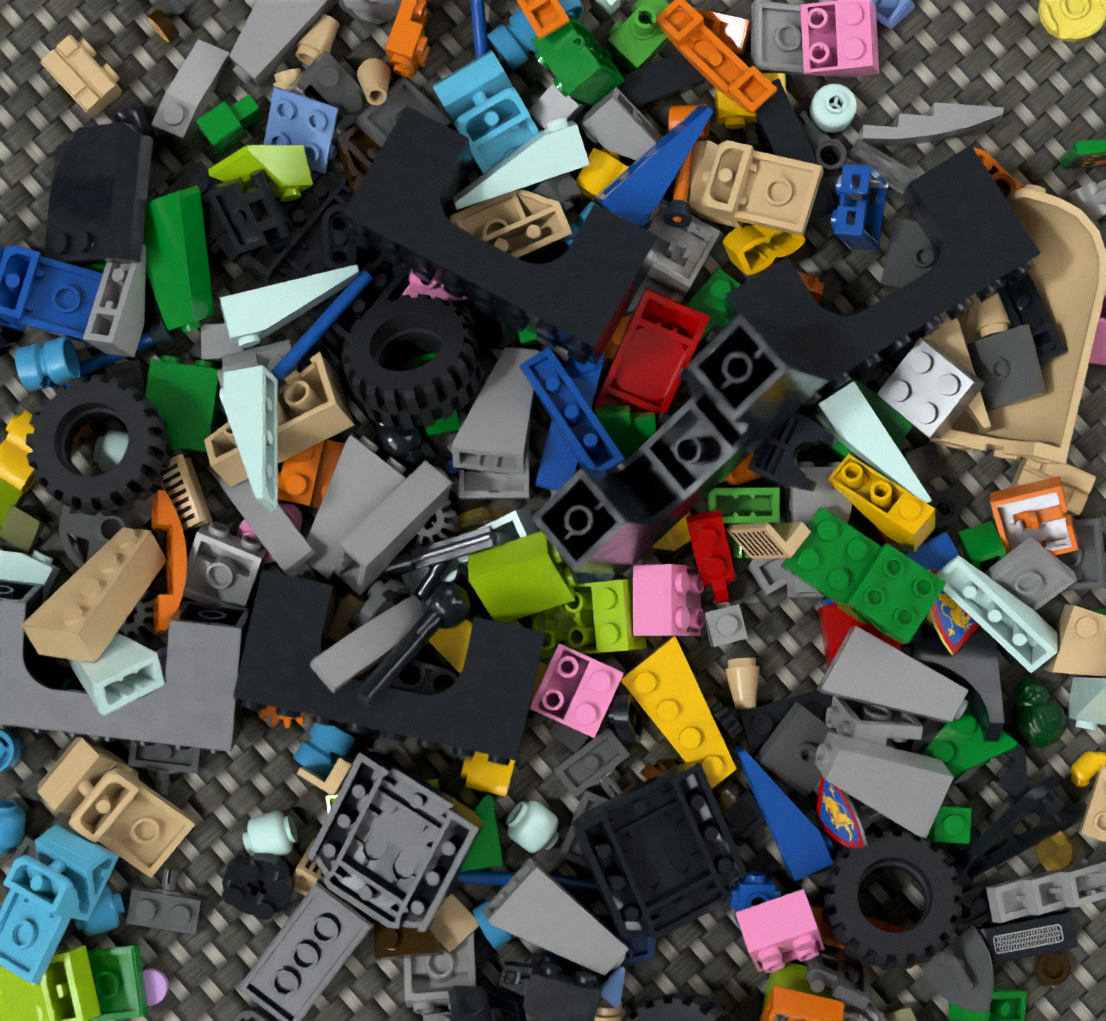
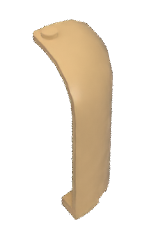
[929,185,1106,464]

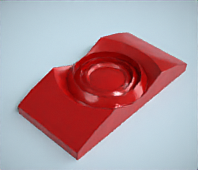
[591,288,710,431]

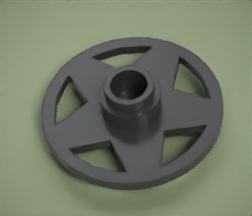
[59,489,165,569]

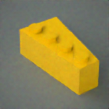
[620,636,737,789]

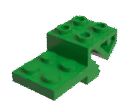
[780,507,946,644]

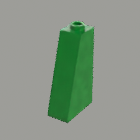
[143,185,214,333]

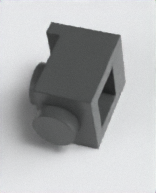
[532,172,583,217]

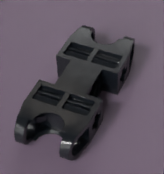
[657,368,838,492]

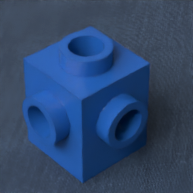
[729,871,781,927]

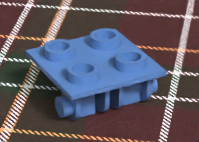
[263,87,339,174]

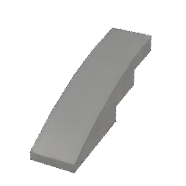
[858,102,1004,146]
[213,472,316,575]
[310,595,423,693]
[986,859,1106,923]

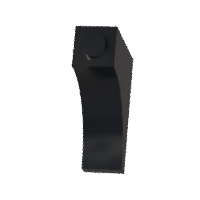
[901,630,1004,742]

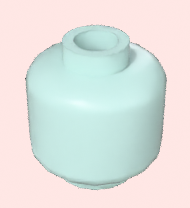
[810,84,857,133]
[94,430,128,473]
[506,800,559,853]
[243,810,298,857]

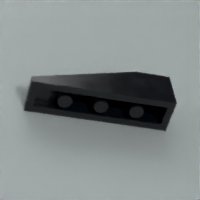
[754,78,837,223]

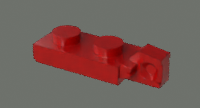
[686,510,735,604]

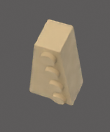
[204,352,354,487]
[21,528,167,663]

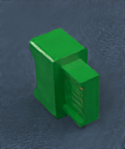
[195,94,264,156]
[595,405,656,459]

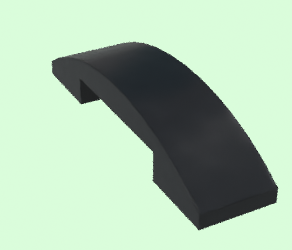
[999,274,1067,365]

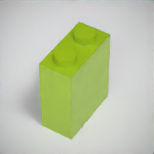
[468,531,578,623]

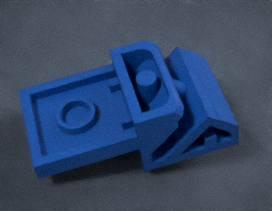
[0,245,103,344]

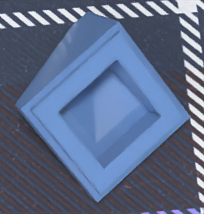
[872,0,916,30]
[601,966,625,1009]

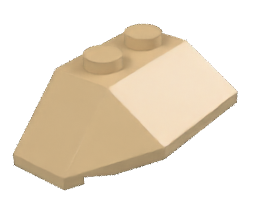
[442,189,573,287]

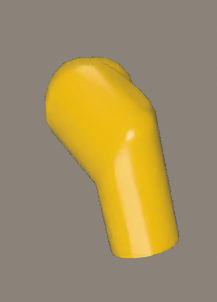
[1070,751,1106,787]

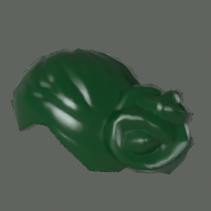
[1012,678,1067,748]

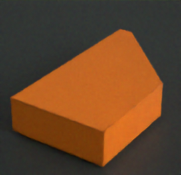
[694,8,751,55]

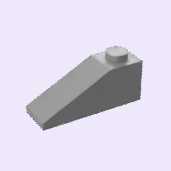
[151,39,230,147]
[582,86,663,160]
[83,244,146,358]

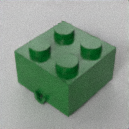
[531,16,625,106]

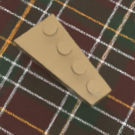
[1043,604,1106,676]

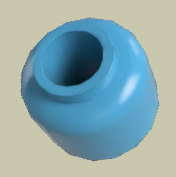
[0,798,26,854]
[73,885,125,936]

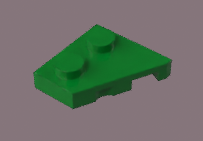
[921,707,1019,779]

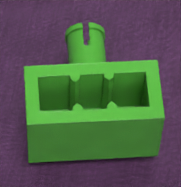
[607,0,670,72]
[707,487,780,558]

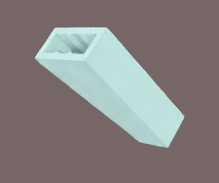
[67,632,165,715]

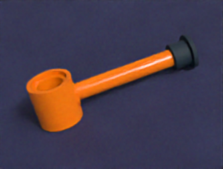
[663,104,710,228]

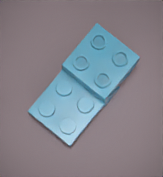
[432,50,544,192]
[0,824,119,985]

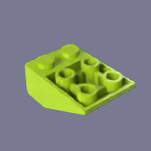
[531,579,647,658]
[0,945,101,1021]

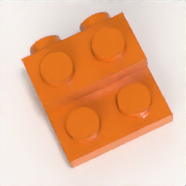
[385,0,430,78]
[278,439,345,509]

